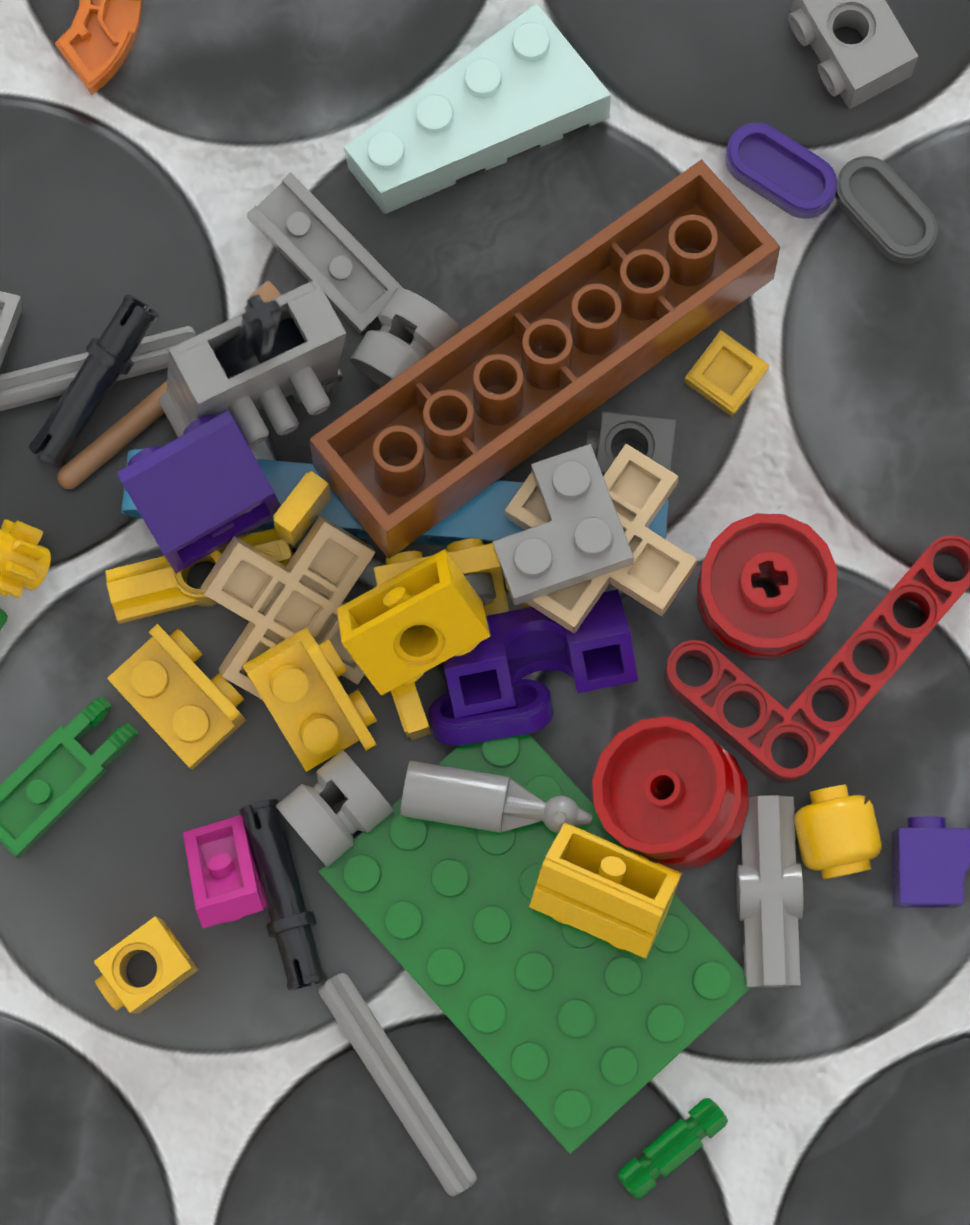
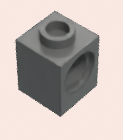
[586,412,676,476]

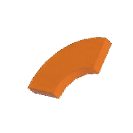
[55,0,142,96]

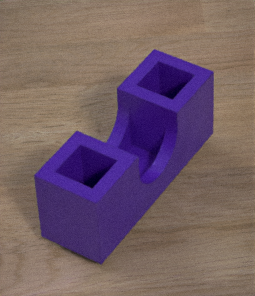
[443,589,638,719]
[892,816,970,908]

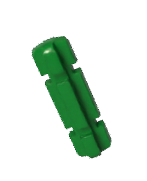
[617,1098,728,1199]

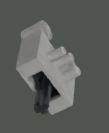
[159,279,346,445]

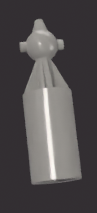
[400,760,593,833]

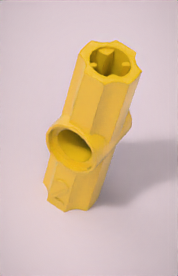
[105,528,293,624]

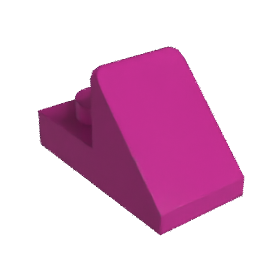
[183,815,267,928]

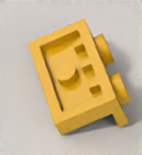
[107,623,247,770]
[242,627,377,772]

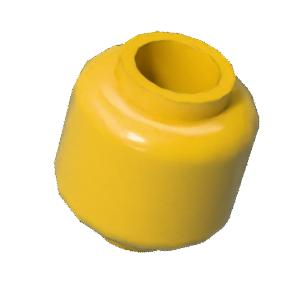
[794,784,882,880]

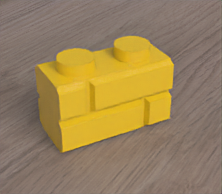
[529,822,682,959]

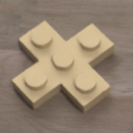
[505,444,697,634]
[200,515,376,699]

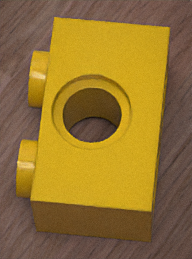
[337,549,490,696]

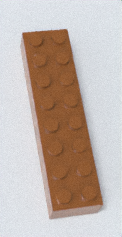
[309,159,780,559]

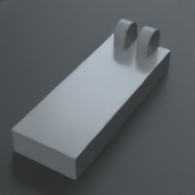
[247,172,404,335]

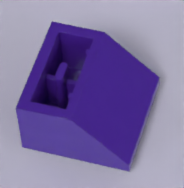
[117,410,281,573]

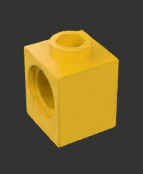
[93,916,199,1014]

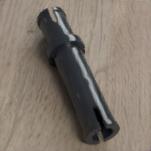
[29,294,159,468]
[239,799,327,991]

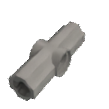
[736,795,804,988]

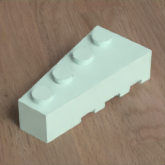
[344,3,611,214]

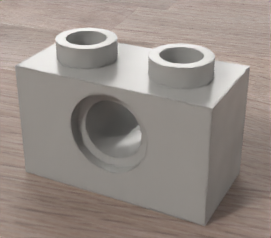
[788,0,919,110]

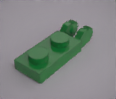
[0,696,139,859]

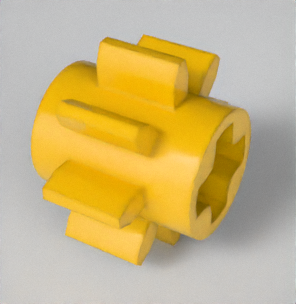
[0,519,51,598]

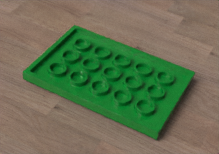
[318,734,752,1154]

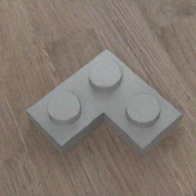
[493,444,634,606]

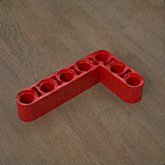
[664,535,970,784]

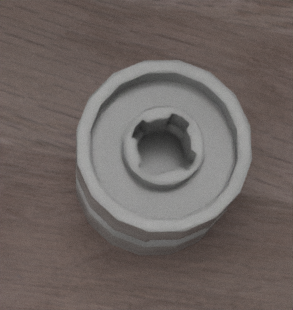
[350,288,462,387]
[276,749,394,868]

